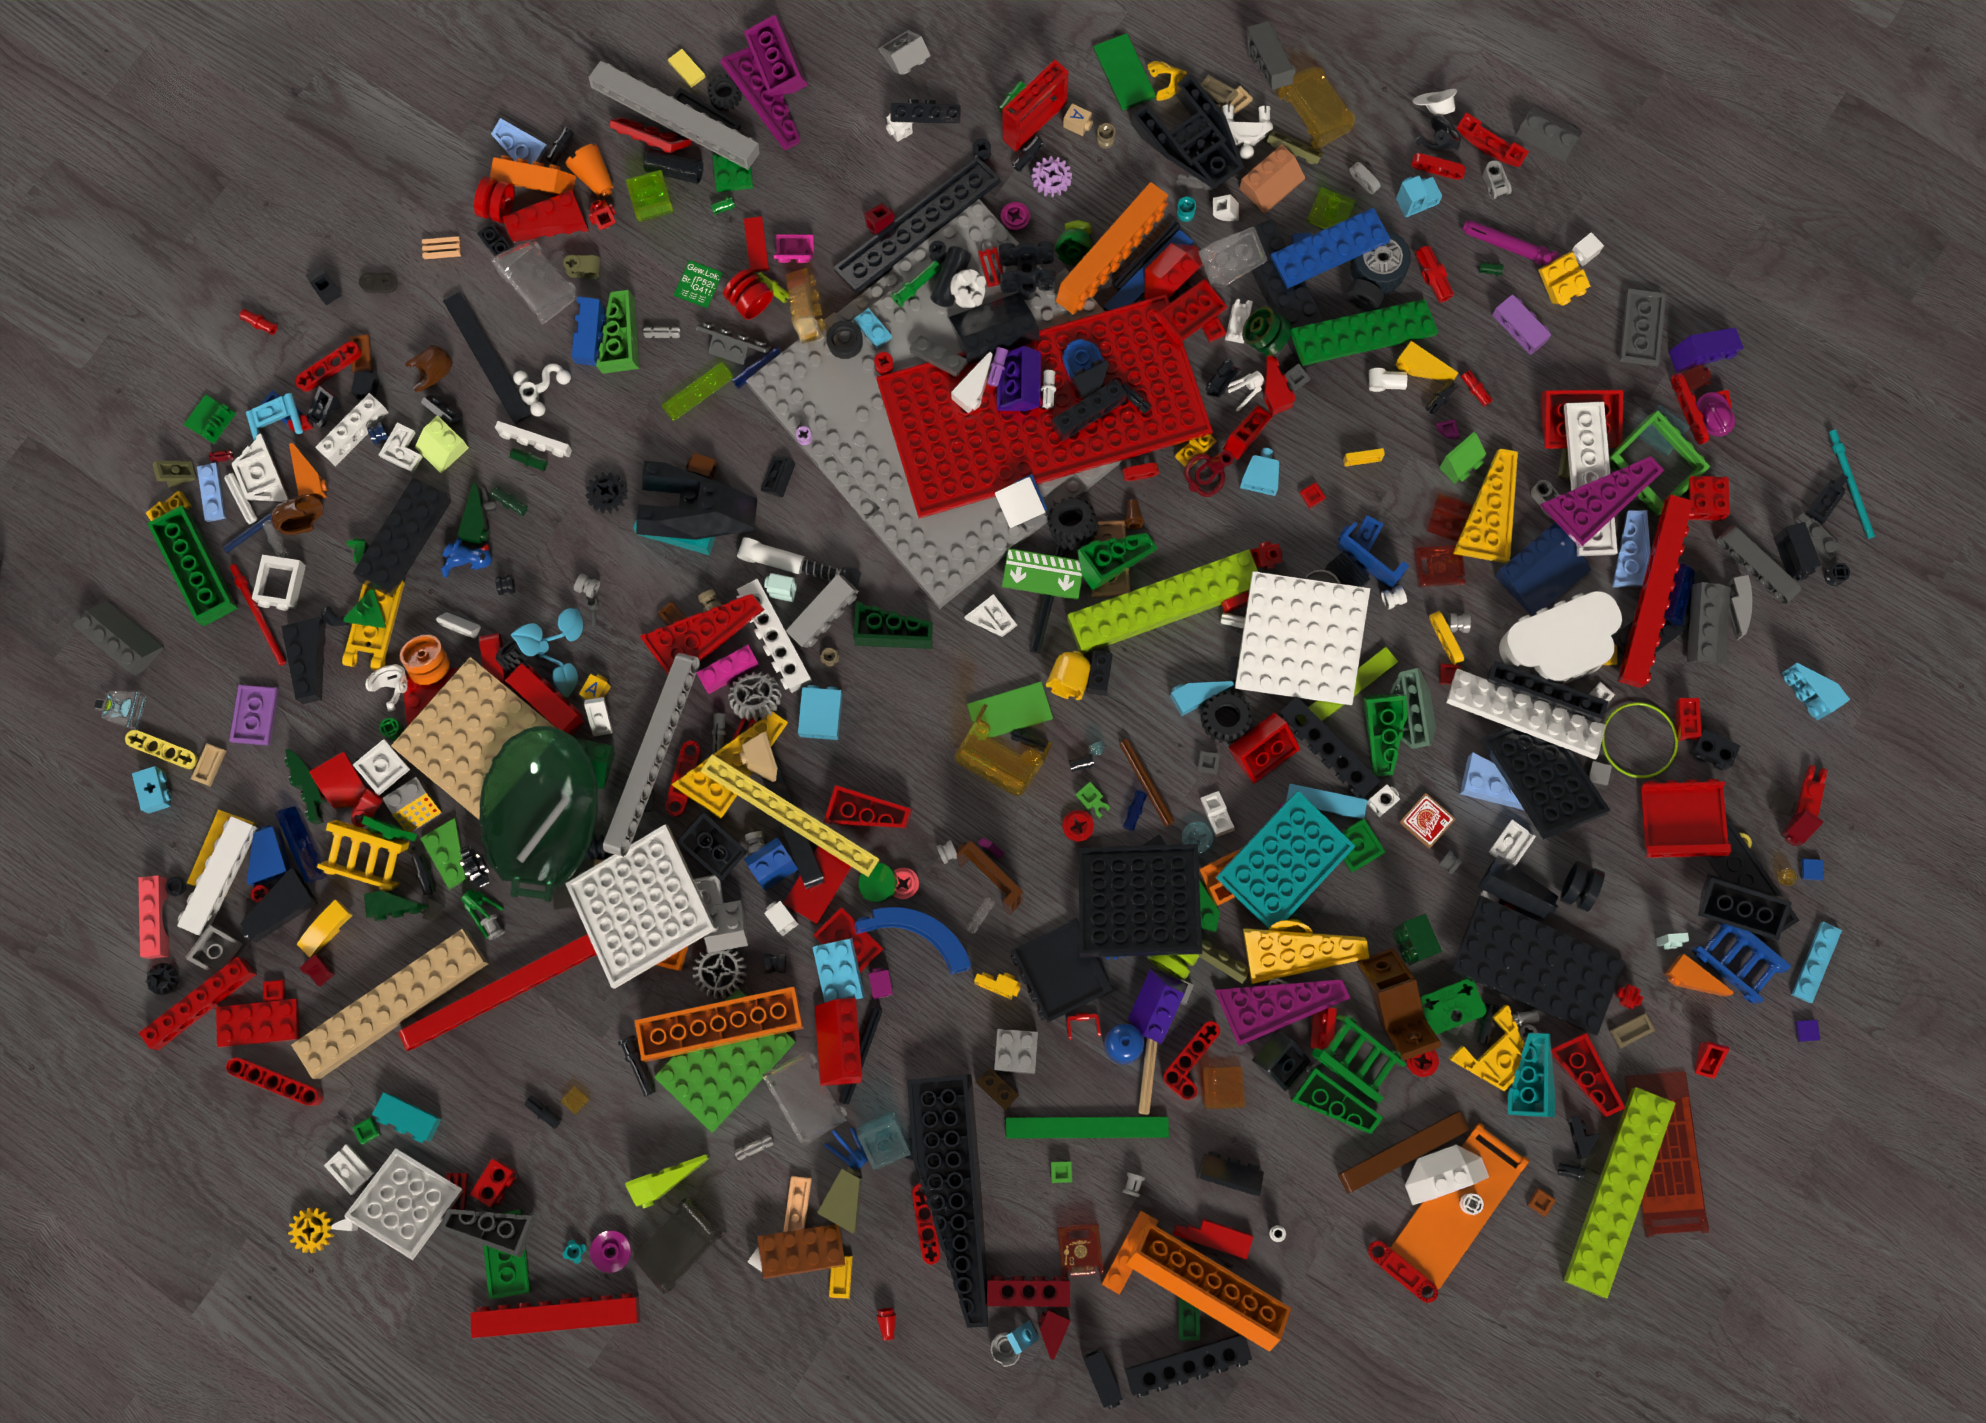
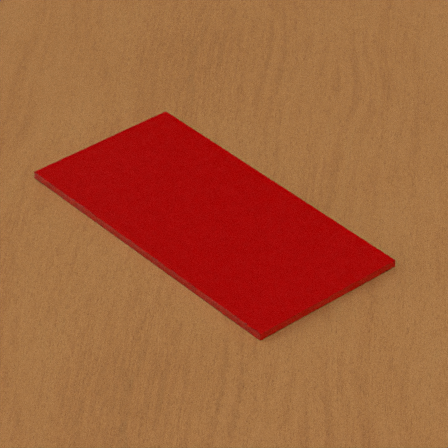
[876,294,1213,519]

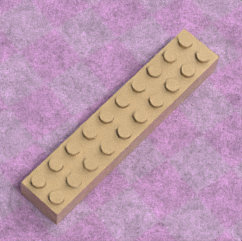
[291,929,489,1079]

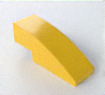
[297,900,353,958]

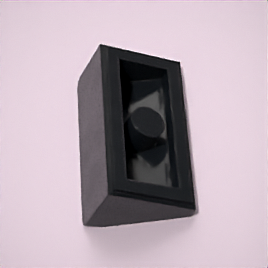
[761,456,795,497]

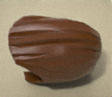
[405,345,453,392]
[272,494,323,535]

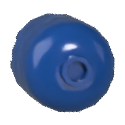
[1103,1023,1144,1065]

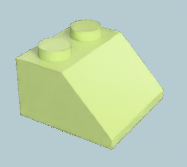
[415,415,469,474]

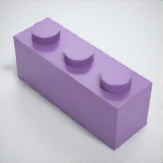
[1492,294,1552,355]

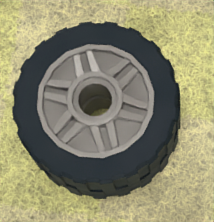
[1350,230,1411,294]

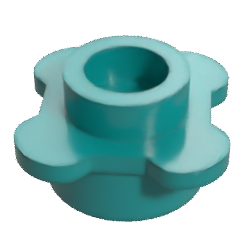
[563,1240,587,1264]

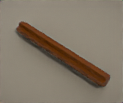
[1119,738,1174,827]

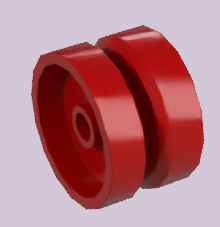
[474,176,515,223]

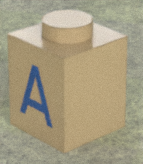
[1063,104,1093,136]

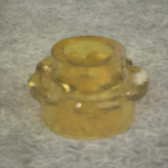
[1778,868,1798,886]

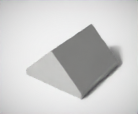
[185,924,242,974]

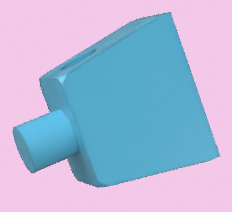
[1240,448,1279,496]

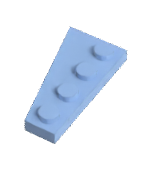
[1612,510,1651,587]

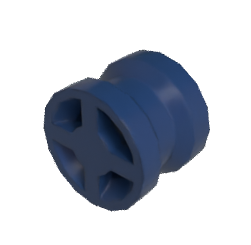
[367,422,389,445]

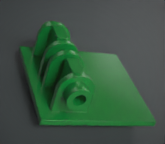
[183,394,236,444]

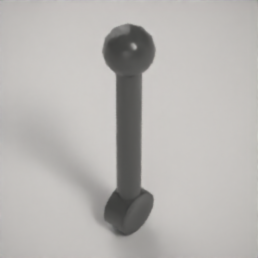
[1305,1047,1342,1073]

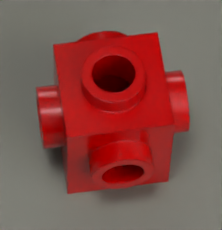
[588,200,616,230]
[1250,541,1283,570]

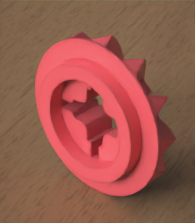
[893,868,919,899]

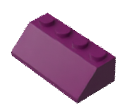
[744,14,809,95]

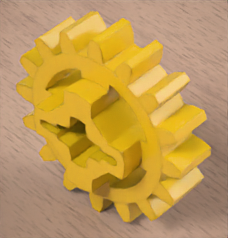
[288,1208,334,1253]

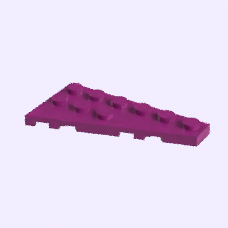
[720,47,801,151]
[1540,456,1664,548]
[1214,980,1350,1046]

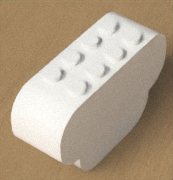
[1499,591,1622,685]

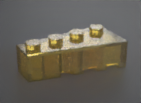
[786,268,825,344]

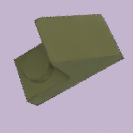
[153,461,196,487]

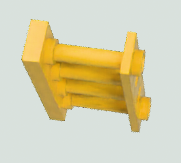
[317,820,409,891]

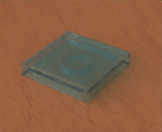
[1638,405,1690,457]

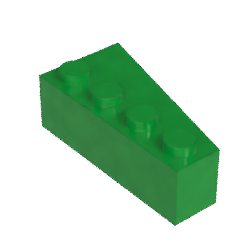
[1291,1067,1383,1134]

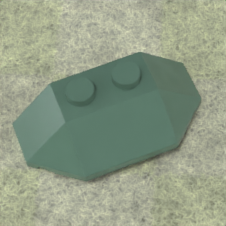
[1389,668,1436,749]

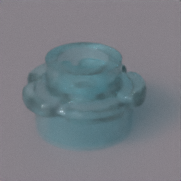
[1088,741,1106,757]

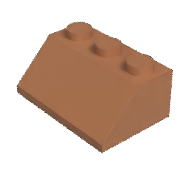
[1239,144,1305,214]

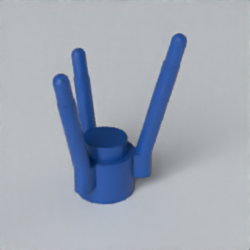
[824,1127,869,1171]

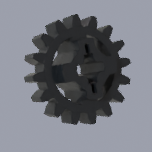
[585,472,628,514]
[460,845,489,887]

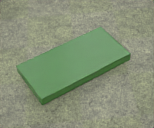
[967,682,1053,742]

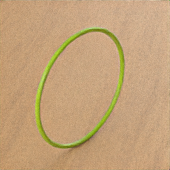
[1602,702,1678,778]

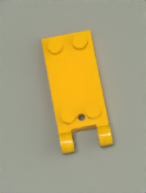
[342,581,405,671]

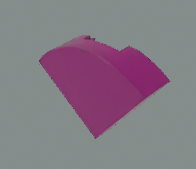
[1436,419,1460,439]
[978,838,1005,858]

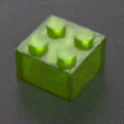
[625,170,674,222]

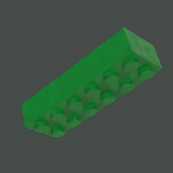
[147,505,238,627]

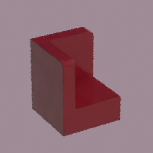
[299,955,335,987]

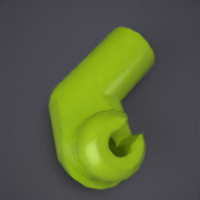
[1064,220,1092,235]

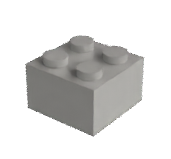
[704,900,748,953]
[994,1029,1038,1074]

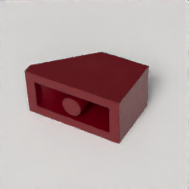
[1781,810,1824,846]
[1038,1309,1071,1360]

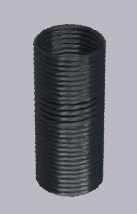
[643,148,704,184]
[930,246,971,308]

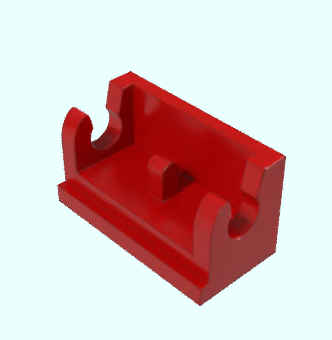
[1675,698,1702,741]

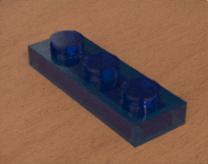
[1666,564,1695,625]

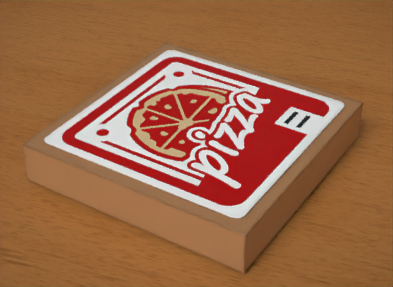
[1399,793,1456,849]

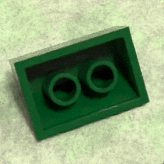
[547,733,615,790]

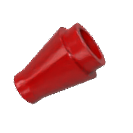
[876,1308,896,1340]

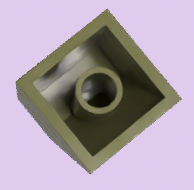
[817,1167,862,1234]

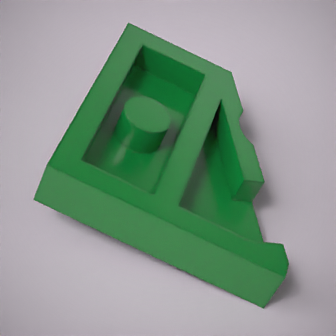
[362,816,417,841]

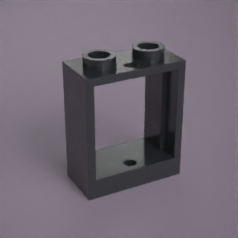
[1774,522,1821,581]
[1082,1348,1123,1409]

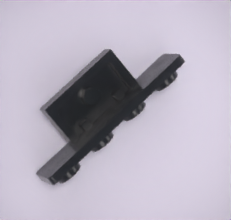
[890,99,961,124]

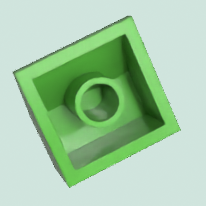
[1439,432,1486,484]

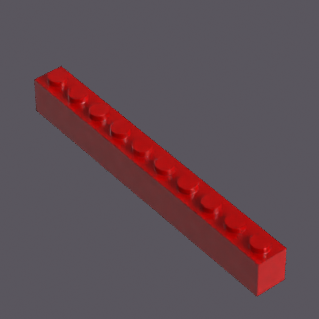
[1617,495,1694,688]

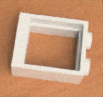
[252,555,306,611]

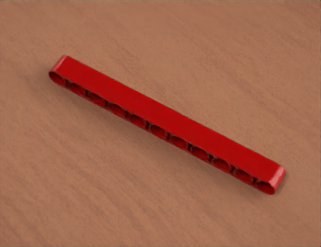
[398,934,597,1051]

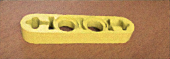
[125,730,199,769]

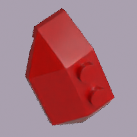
[1144,243,1208,300]

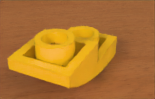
[1175,435,1217,467]
[146,491,192,521]

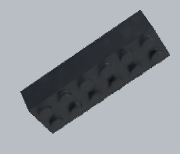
[353,478,451,597]

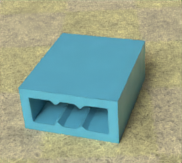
[798,685,843,740]

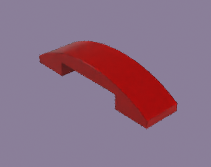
[1456,112,1529,167]

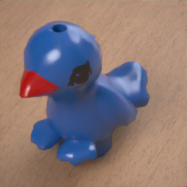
[441,539,492,578]

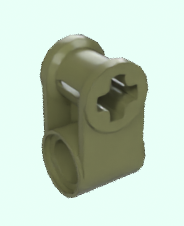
[563,255,601,279]

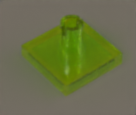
[1306,187,1356,229]

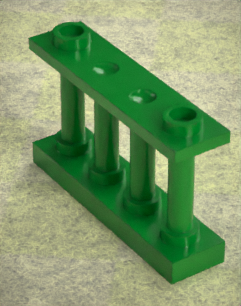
[1311,1015,1406,1104]

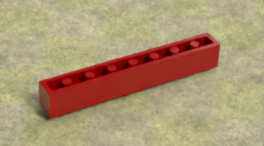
[470,1293,640,1338]

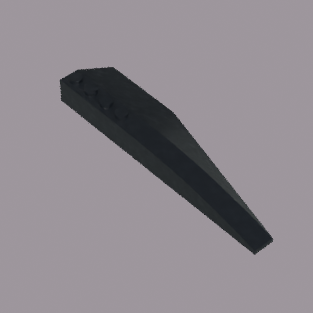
[907,1074,988,1328]

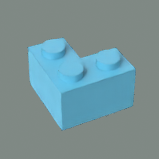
[1396,176,1442,218]

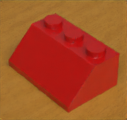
[1228,713,1300,784]

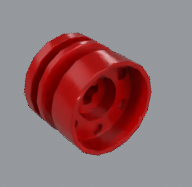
[723,269,774,320]

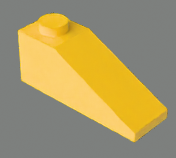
[1395,341,1458,381]

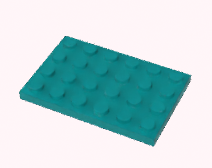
[1215,791,1355,929]

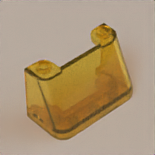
[1276,66,1355,150]

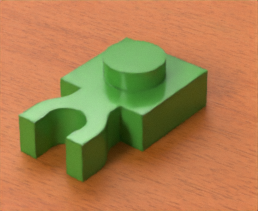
[1075,782,1111,819]

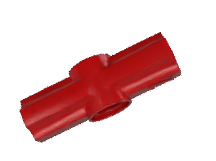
[1415,245,1454,303]

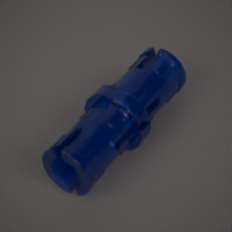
[1122,790,1148,831]

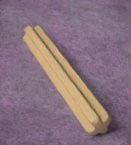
[1138,1038,1157,1115]

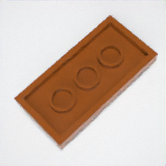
[757,1224,845,1279]

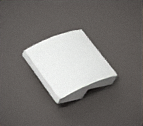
[995,477,1045,528]

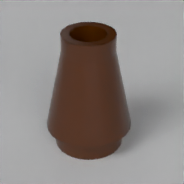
[1125,500,1144,530]

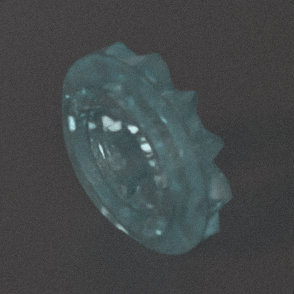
[1182,822,1213,853]

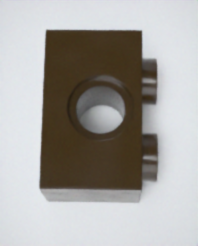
[975,1068,1019,1111]

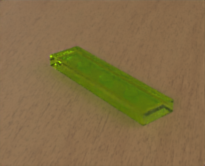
[661,362,734,422]

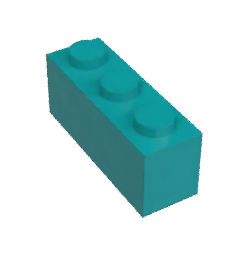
[372,1092,442,1143]

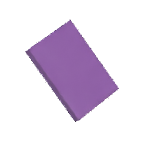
[229,684,279,746]

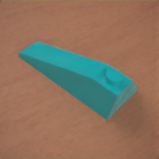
[1508,1033,1555,1117]

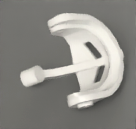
[366,664,408,711]

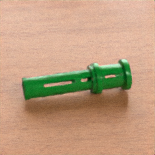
[891,260,941,307]

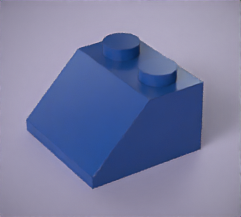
[744,837,798,891]

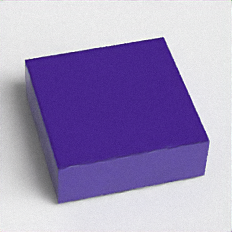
[1795,1020,1820,1042]

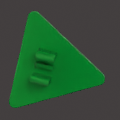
[343,589,386,628]

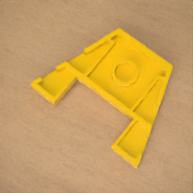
[1449,1005,1525,1091]

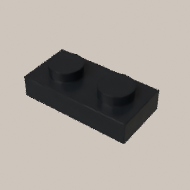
[421,395,463,425]

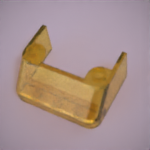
[954,704,1053,796]

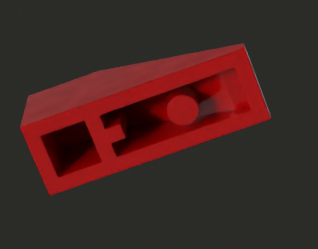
[1223,406,1273,460]

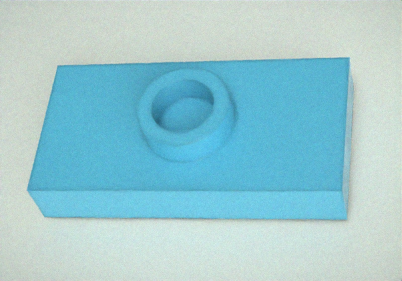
[1006,1320,1039,1355]

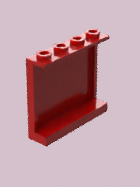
[1640,779,1731,858]

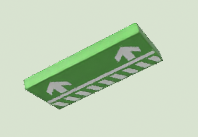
[1002,548,1082,600]

